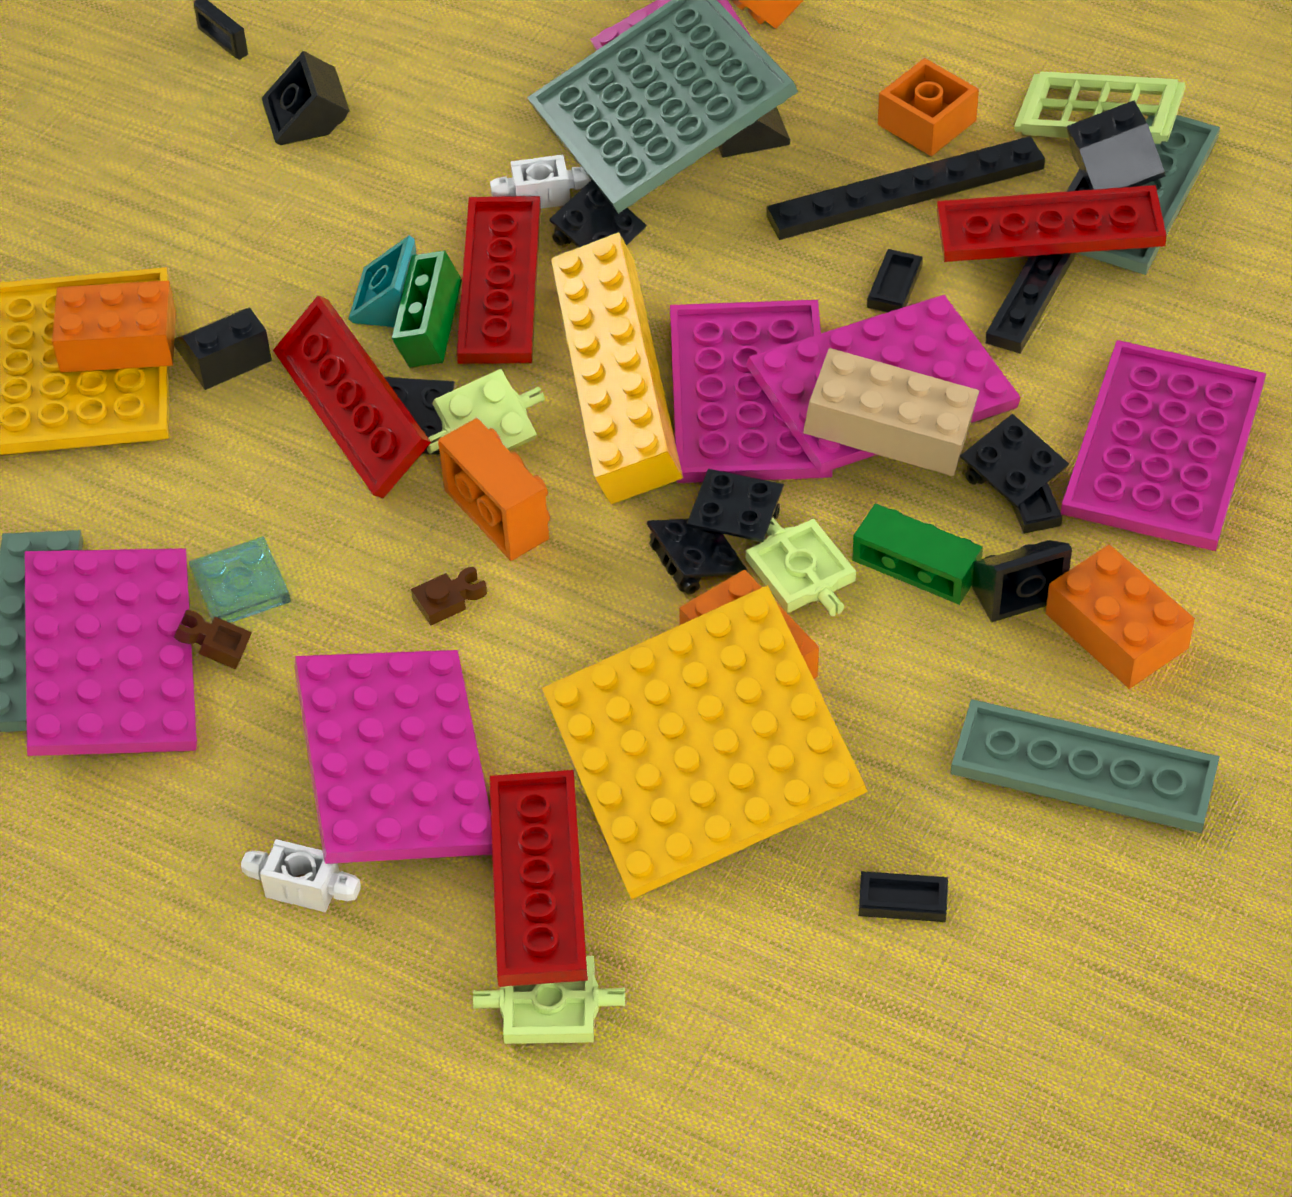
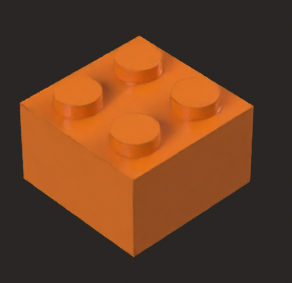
[878,58,979,157]

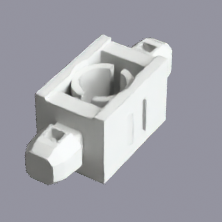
[490,155,591,209]
[241,839,361,912]

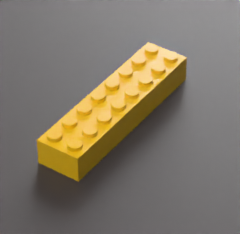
[551,232,683,504]

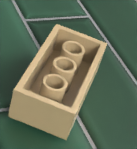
[803,348,979,476]

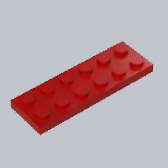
[937,185,1167,262]
[457,196,541,364]
[273,295,431,499]
[490,770,588,987]

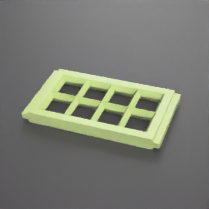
[1014,71,1185,144]

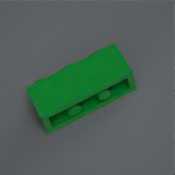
[391,250,462,368]
[852,503,983,605]

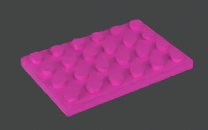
[747,295,1021,474]
[670,300,833,483]
[1061,340,1266,551]
[25,548,197,756]
[294,650,493,864]

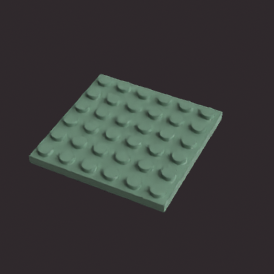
[527,0,798,214]

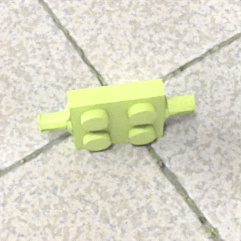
[427,369,545,454]
[746,517,856,616]
[473,956,625,1044]

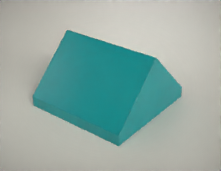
[348,235,417,327]

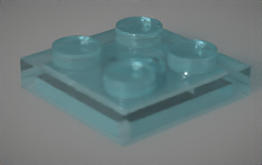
[189,536,291,623]

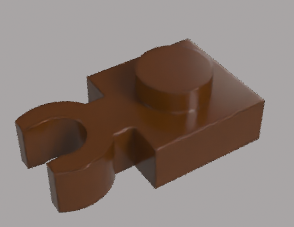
[411,567,487,626]
[174,610,252,670]

